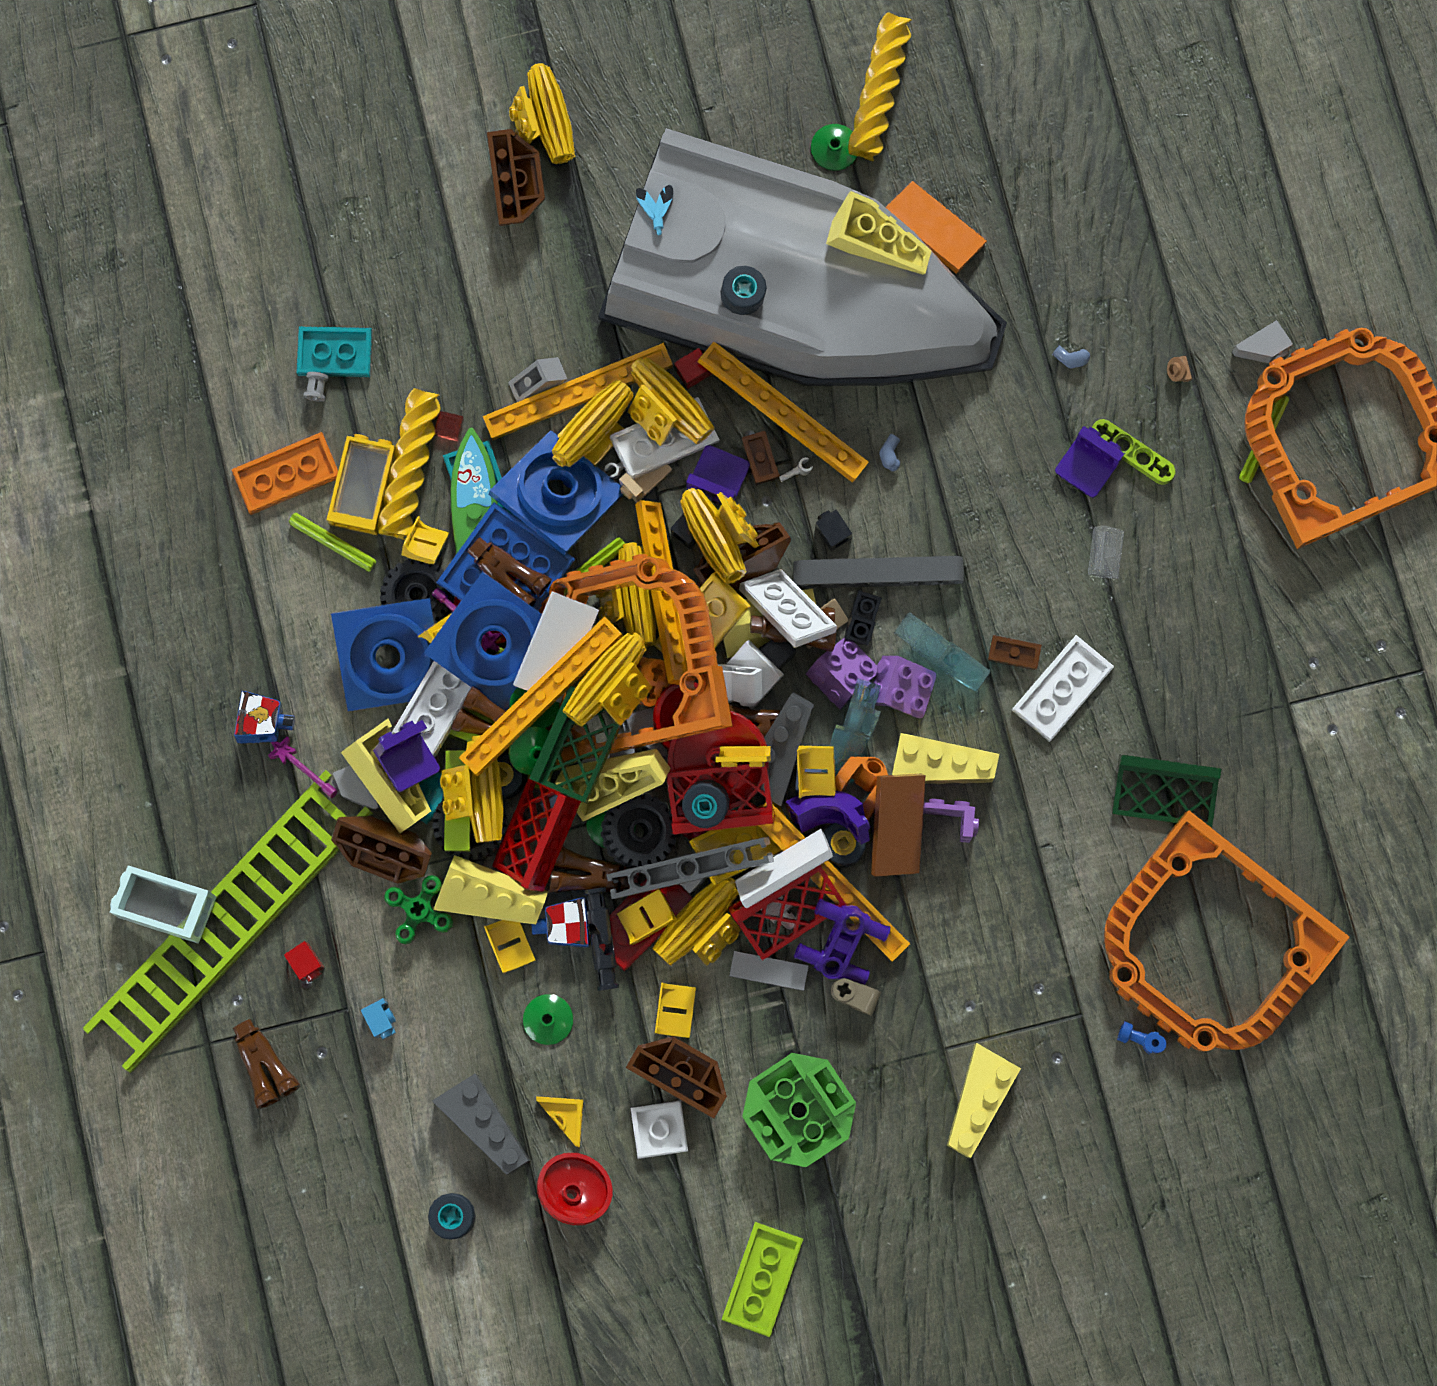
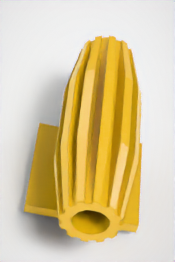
[509,63,575,164]
[628,357,715,447]
[552,380,634,467]
[680,488,759,584]
[596,542,657,647]
[563,632,652,727]
[440,735,504,843]
[652,877,741,966]

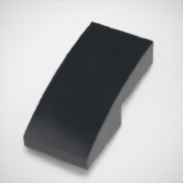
[844,590,882,646]

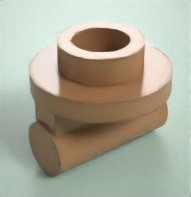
[1167,356,1192,382]

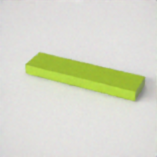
[444,750,471,851]

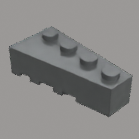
[758,692,814,806]
[432,1074,530,1175]

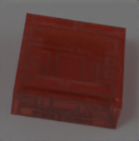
[434,411,464,441]

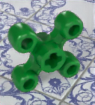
[384,875,453,945]

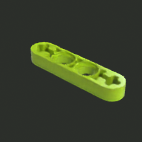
[1092,419,1175,485]

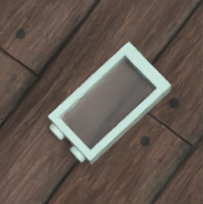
[110,866,216,944]

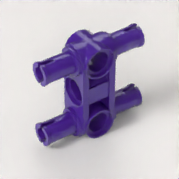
[794,899,890,985]

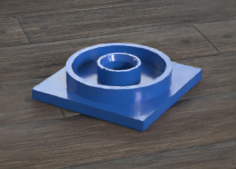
[488,430,624,556]
[436,502,575,611]
[424,571,542,711]
[331,598,434,711]

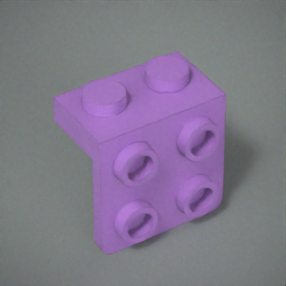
[806,638,878,709]
[868,656,936,718]
[923,799,979,843]

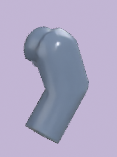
[1052,345,1090,368]
[879,434,900,471]

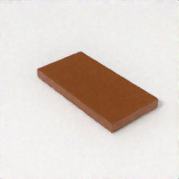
[871,773,926,876]

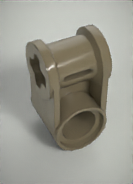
[830,978,881,1016]

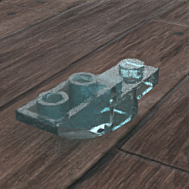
[894,612,991,692]
[822,678,881,776]

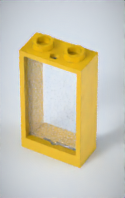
[327,434,395,535]

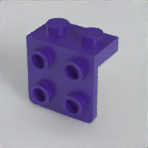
[1055,426,1125,498]
[686,445,750,506]
[373,720,440,792]

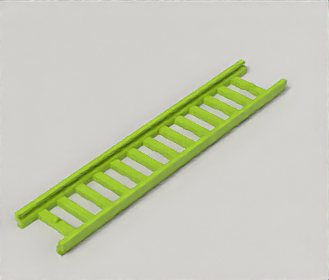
[83,770,374,1073]

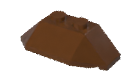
[487,129,545,226]
[693,522,791,590]
[331,816,432,884]
[626,1036,727,1119]

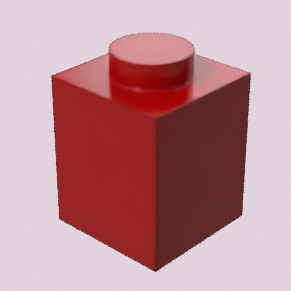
[674,348,712,389]
[284,941,324,982]

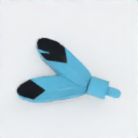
[636,185,674,235]

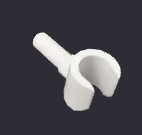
[779,457,813,482]
[605,462,624,479]

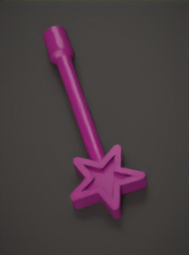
[432,588,502,652]
[268,737,338,798]

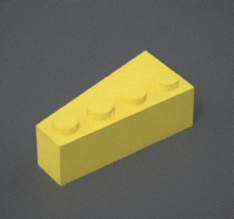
[341,719,431,833]
[892,733,999,784]
[555,749,671,821]
[433,855,548,925]
[947,1043,1021,1158]

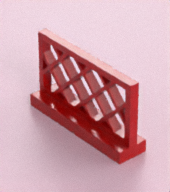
[667,762,775,834]
[492,776,581,892]
[728,865,847,961]

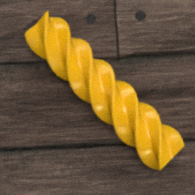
[848,12,912,161]
[378,388,440,540]

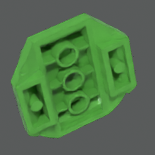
[742,1053,856,1167]

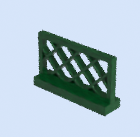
[529,686,621,804]
[1112,754,1222,828]

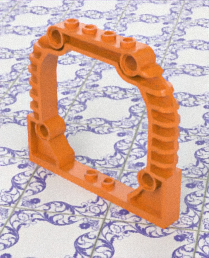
[1245,328,1437,549]
[539,554,732,766]
[1104,810,1349,1051]

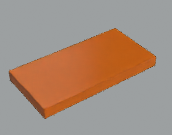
[885,181,987,274]
[231,432,338,515]

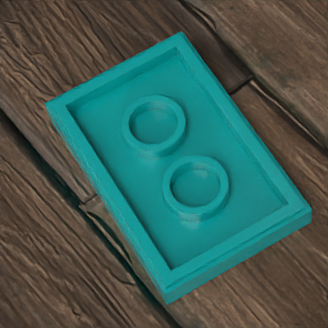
[297,326,373,377]

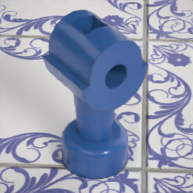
[1117,1021,1166,1054]

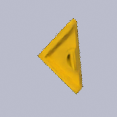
[536,1096,584,1147]

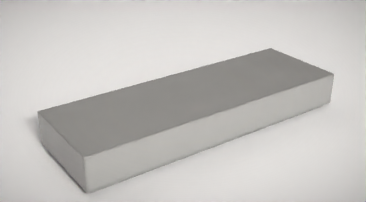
[730,951,808,991]

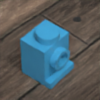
[361,998,396,1040]

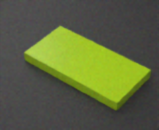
[722,1222,803,1337]

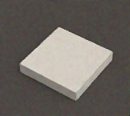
[727,640,784,709]
[631,1101,688,1159]

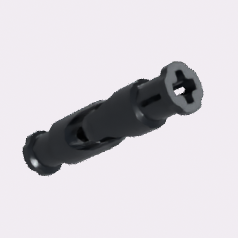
[584,887,619,991]

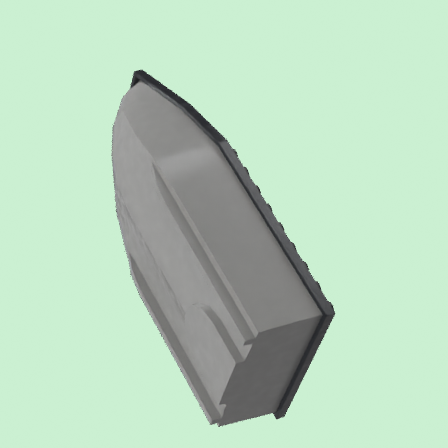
[598,128,1007,386]

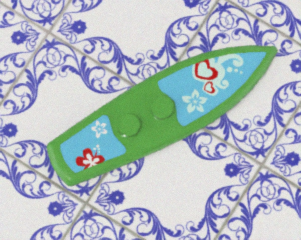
[451,427,498,554]

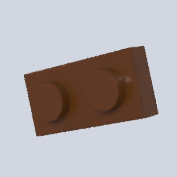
[742,431,779,485]
[988,635,1042,670]

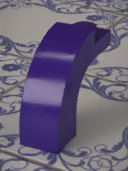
[786,791,870,845]

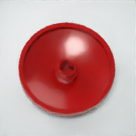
[668,711,769,809]

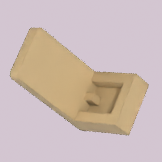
[619,464,672,503]

